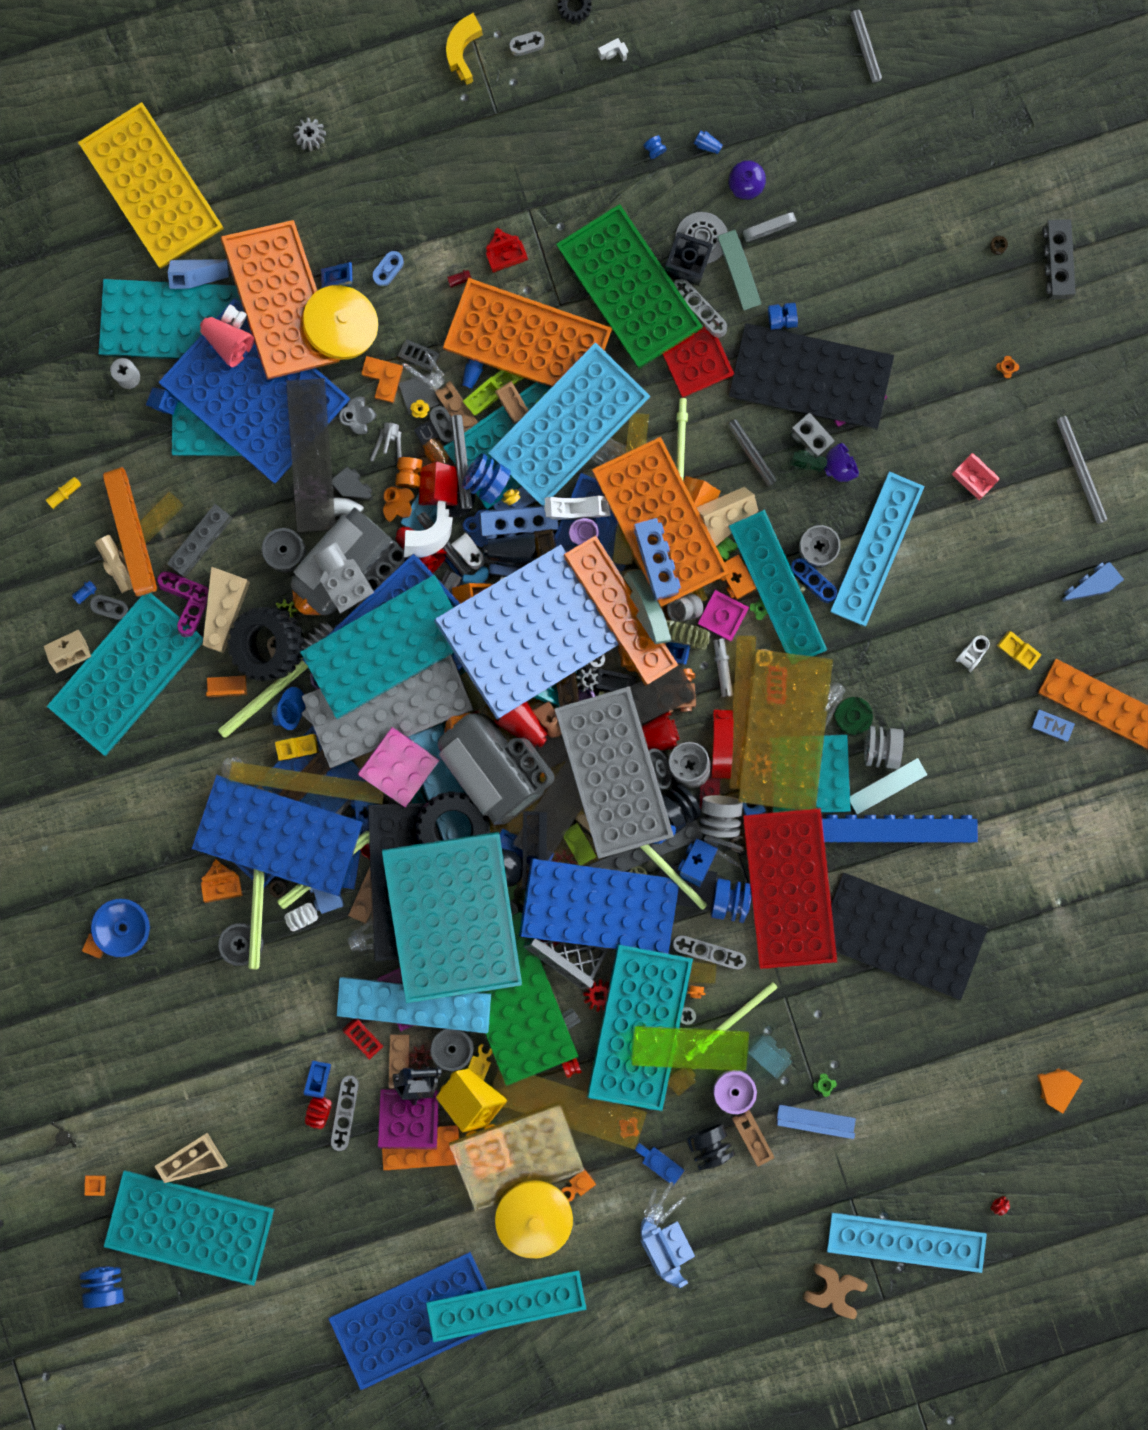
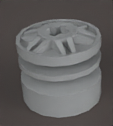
[798,525,840,567]
[864,726,903,769]
[669,742,712,788]
[699,795,743,837]

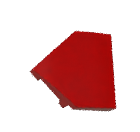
[486,228,528,273]

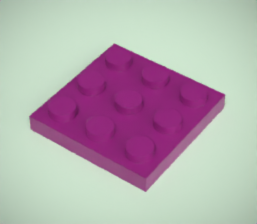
[378,1089,439,1149]

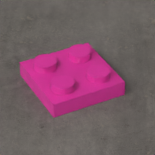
[698,590,749,642]

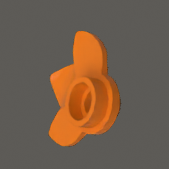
[383,486,414,522]

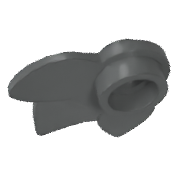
[339,397,377,434]

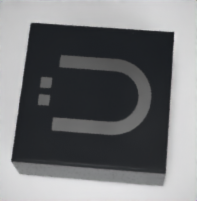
[414,420,440,446]

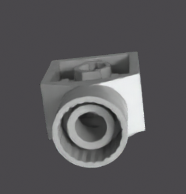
[313,542,374,613]

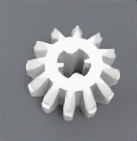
[284,903,318,931]

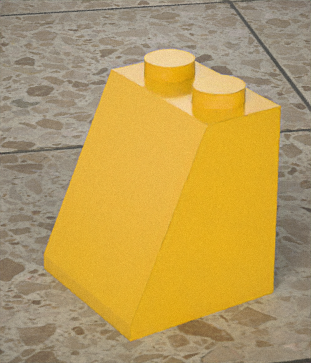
[436,1069,507,1132]

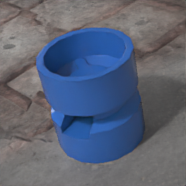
[768,302,798,330]

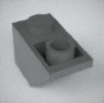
[330,467,373,501]

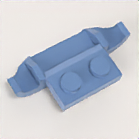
[640,1213,695,1288]

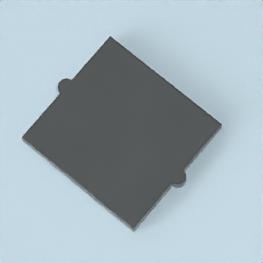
[399,374,439,415]

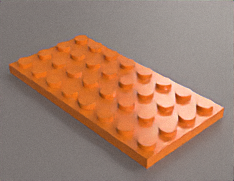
[221,220,340,380]
[443,278,612,387]
[592,437,730,607]

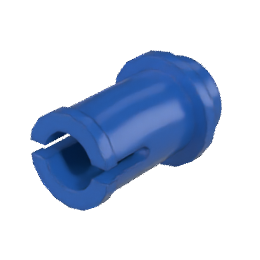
[72,581,97,604]

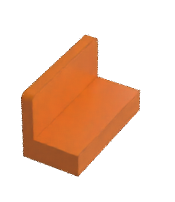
[206,676,247,698]

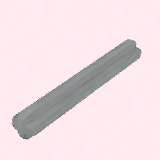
[851,10,882,82]

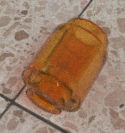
[423,438,449,464]

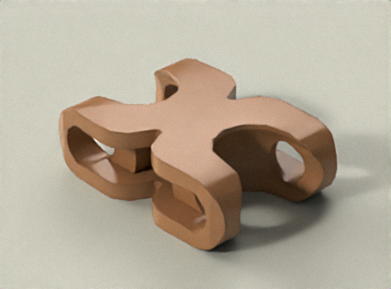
[802,1263,868,1319]

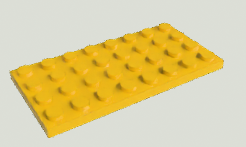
[78,102,224,269]

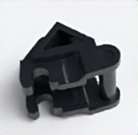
[393,1066,442,1106]

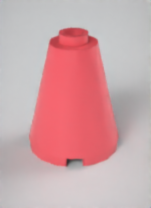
[200,317,254,367]

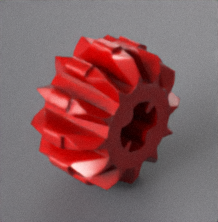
[583,979,609,1012]
[305,1097,332,1129]

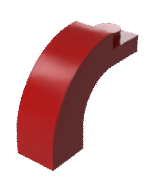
[711,710,734,779]

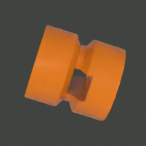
[395,457,422,488]

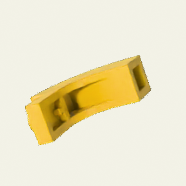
[446,13,483,85]

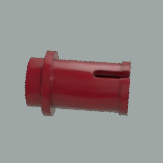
[447,269,472,288]

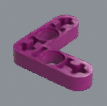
[157,571,209,637]

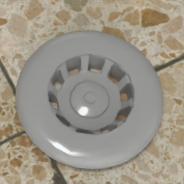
[676,212,728,264]

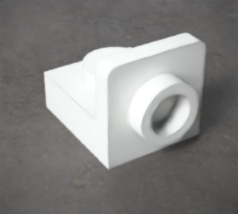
[598,38,628,61]

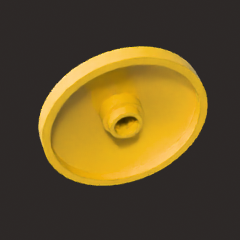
[302,285,378,360]
[495,1181,573,1258]

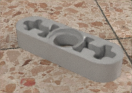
[742,212,797,242]

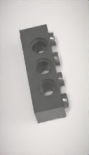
[1042,219,1076,299]
[167,504,233,578]

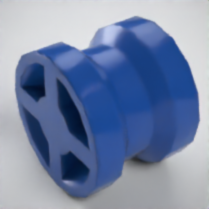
[643,135,667,159]

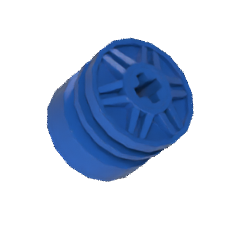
[462,453,511,504]
[711,878,751,923]
[79,1266,124,1308]

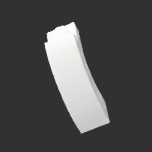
[544,496,610,520]
[404,501,453,558]

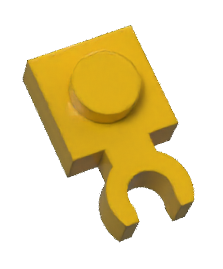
[468,1044,493,1081]

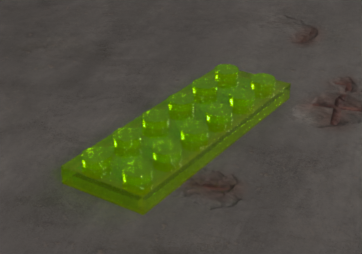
[631,1026,749,1071]

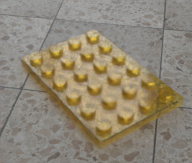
[449,1102,585,1212]

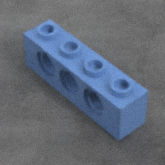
[479,506,558,539]
[633,518,681,601]

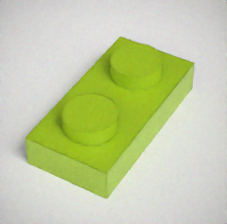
[561,823,597,865]

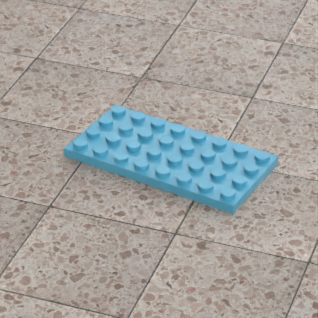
[489,342,651,507]

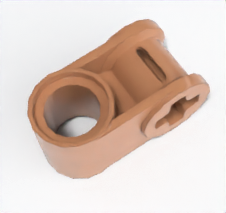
[533,702,562,738]

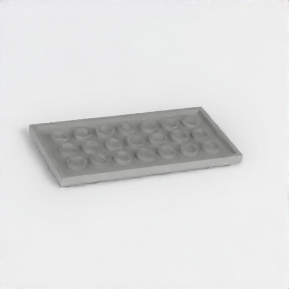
[302,654,474,768]
[555,687,674,858]

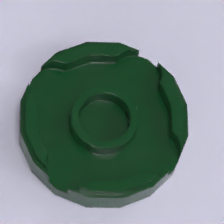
[835,697,873,735]

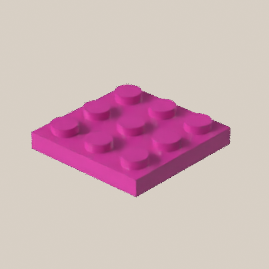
[358,726,440,807]

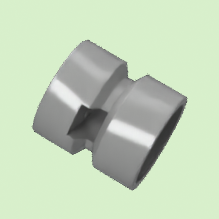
[667,594,703,622]

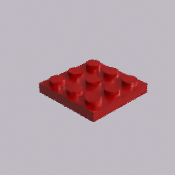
[662,326,735,398]

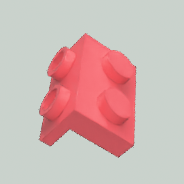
[952,453,999,500]

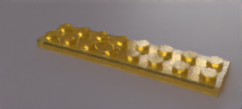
[492,1067,647,1150]

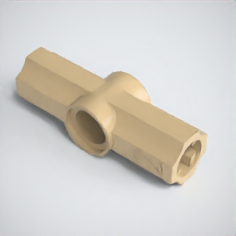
[95,535,133,593]

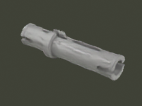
[713,638,734,697]

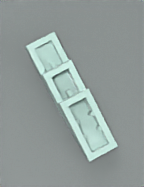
[850,758,927,814]

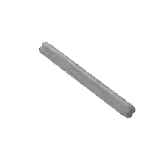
[1056,416,1107,524]

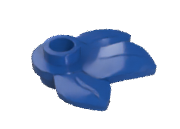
[463,509,500,548]

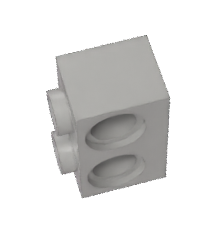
[791,413,835,459]

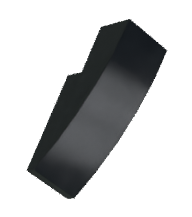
[576,667,636,695]

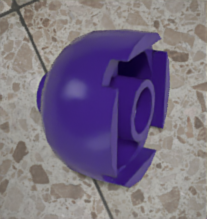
[728,160,766,200]
[824,443,859,482]

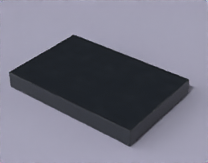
[658,865,718,910]

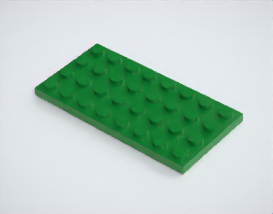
[556,204,703,369]
[481,912,578,1086]

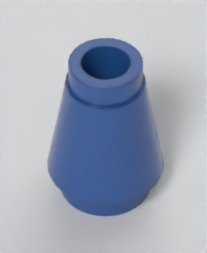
[693,130,723,155]
[462,359,483,389]

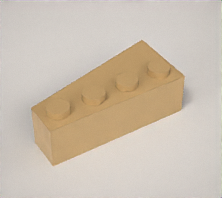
[203,567,250,654]

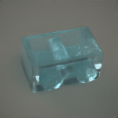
[747,1035,792,1079]

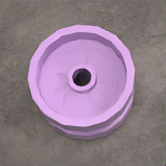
[713,1070,757,1114]

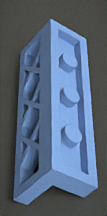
[776,1104,856,1139]

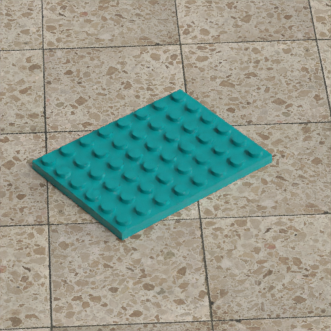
[382,832,522,1003]

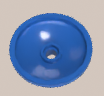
[91,899,150,957]

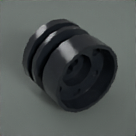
[662,783,701,834]
[686,1123,736,1171]

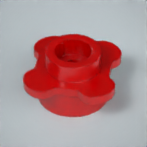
[990,1196,1010,1216]

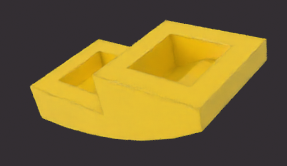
[997,631,1041,670]
[275,734,319,761]

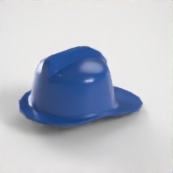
[272,687,306,730]

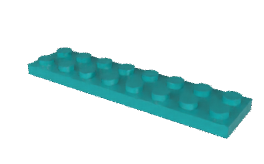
[729,510,827,665]
[426,1270,587,1342]

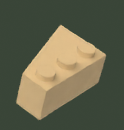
[697,487,758,546]
[154,1133,228,1183]

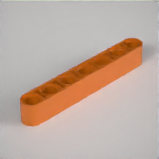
[103,467,157,597]

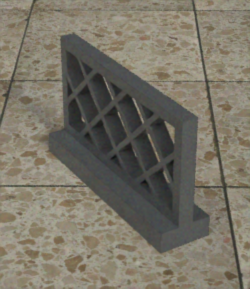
[523,938,608,990]

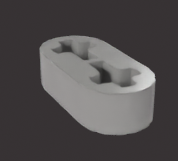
[510,31,545,56]

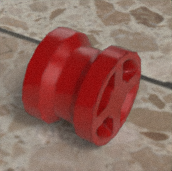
[562,1058,582,1078]

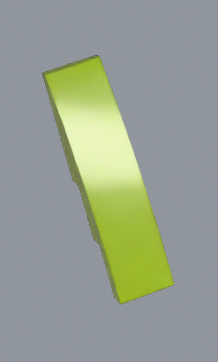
[463,370,524,416]

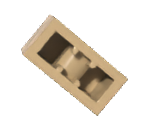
[44,630,91,673]

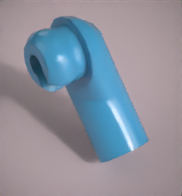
[463,566,489,584]

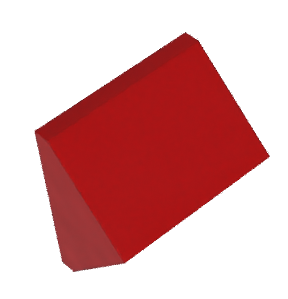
[419,462,458,505]

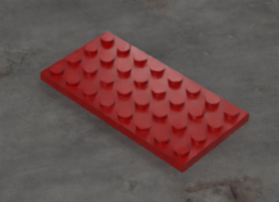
[743,808,837,969]

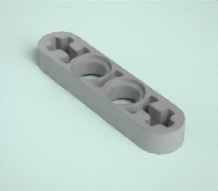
[674,279,727,338]
[673,935,746,970]
[331,1075,359,1151]

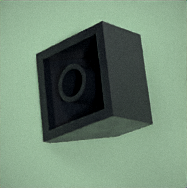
[664,232,714,286]

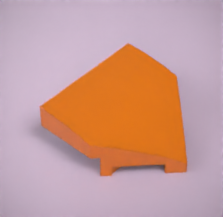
[201,859,243,903]
[1037,1068,1083,1114]

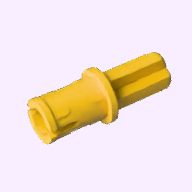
[45,477,81,509]

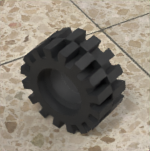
[558,0,591,24]

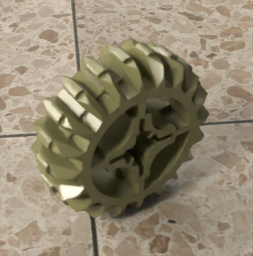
[666,620,710,650]

